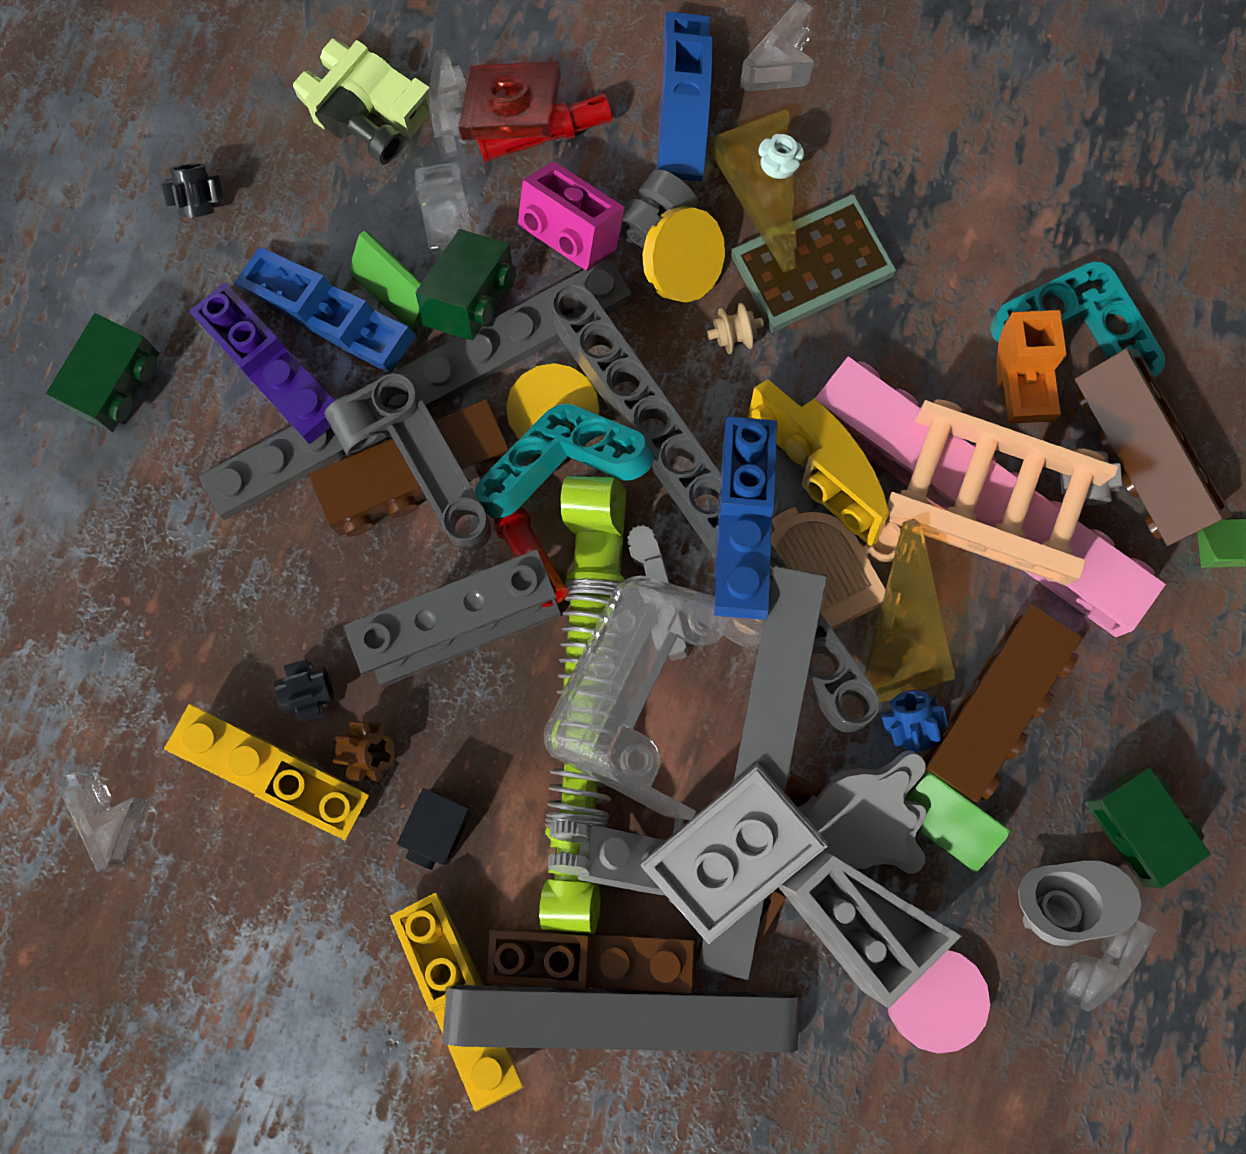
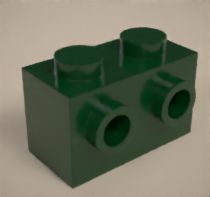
[415,229,516,341]
[45,313,160,433]
[1084,768,1211,889]

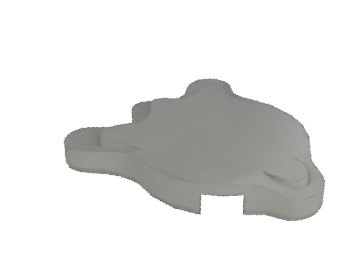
[797,750,927,874]

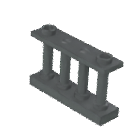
[343,550,561,687]

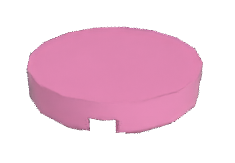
[888,950,991,1054]

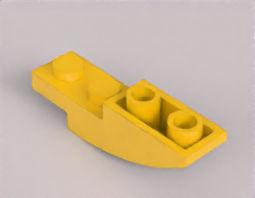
[747,379,889,547]
[164,704,369,841]
[390,892,526,1112]

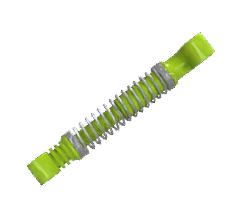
[539,476,627,935]

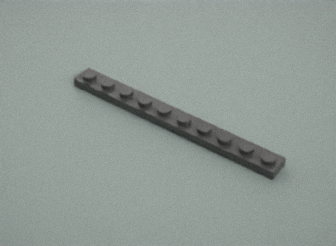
[198,257,632,520]

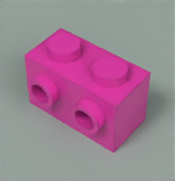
[518,161,625,271]

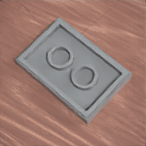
[640,763,827,944]

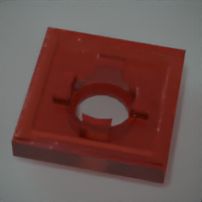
[458,61,561,140]

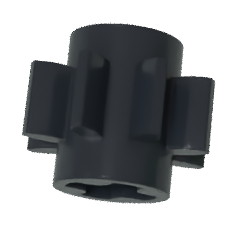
[161,163,223,218]
[274,659,334,723]

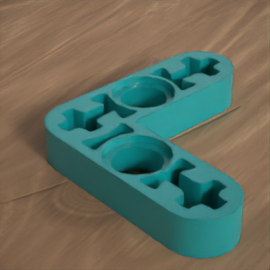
[990,262,1165,378]
[474,403,654,518]

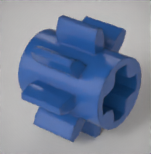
[882,690,948,752]

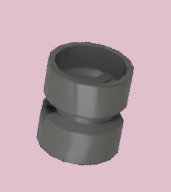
[619,169,700,254]

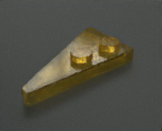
[708,109,796,272]
[864,519,955,703]

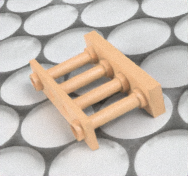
[886,399,1118,586]

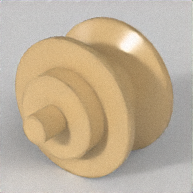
[707,303,763,354]

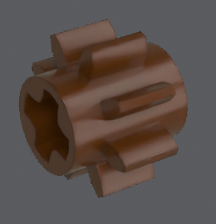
[333,721,397,782]

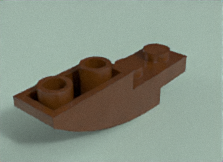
[487,930,697,994]

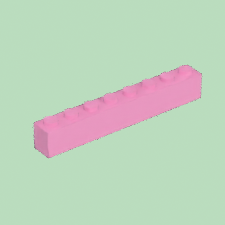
[815,357,1166,638]

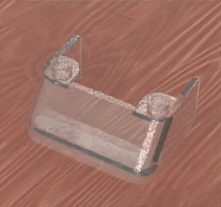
[543,576,763,821]

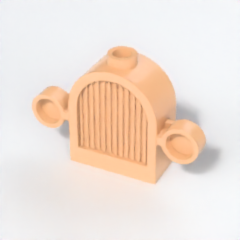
[738,507,905,630]

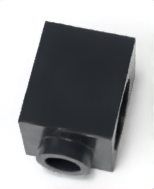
[397,788,474,870]

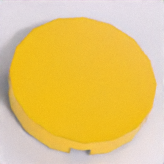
[642,206,725,303]
[506,363,600,455]

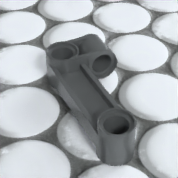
[324,373,492,551]

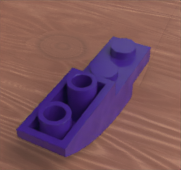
[189,282,335,445]

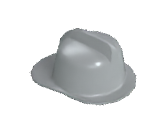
[1018,861,1142,946]

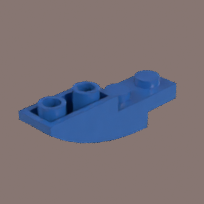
[657,11,713,182]
[713,417,777,620]

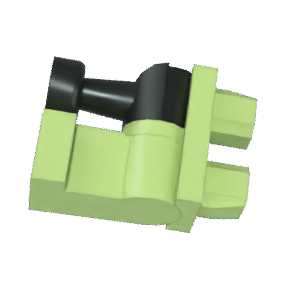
[293,38,435,165]

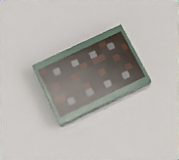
[731,194,896,333]

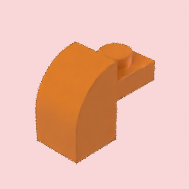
[996,310,1067,424]

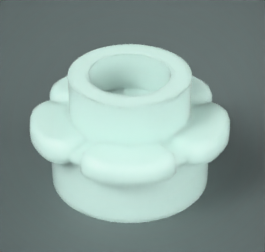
[758,134,804,179]

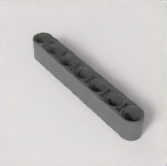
[442,985,799,1052]

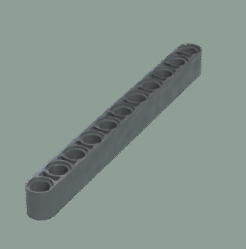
[552,284,879,732]

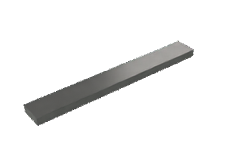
[698,565,827,980]

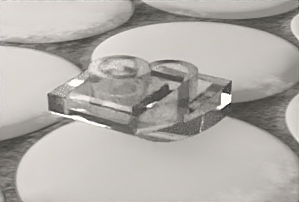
[429,49,467,161]
[1063,920,1156,1012]

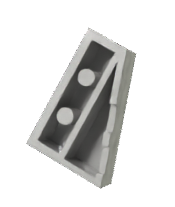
[778,851,961,1008]

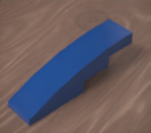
[234,247,416,374]

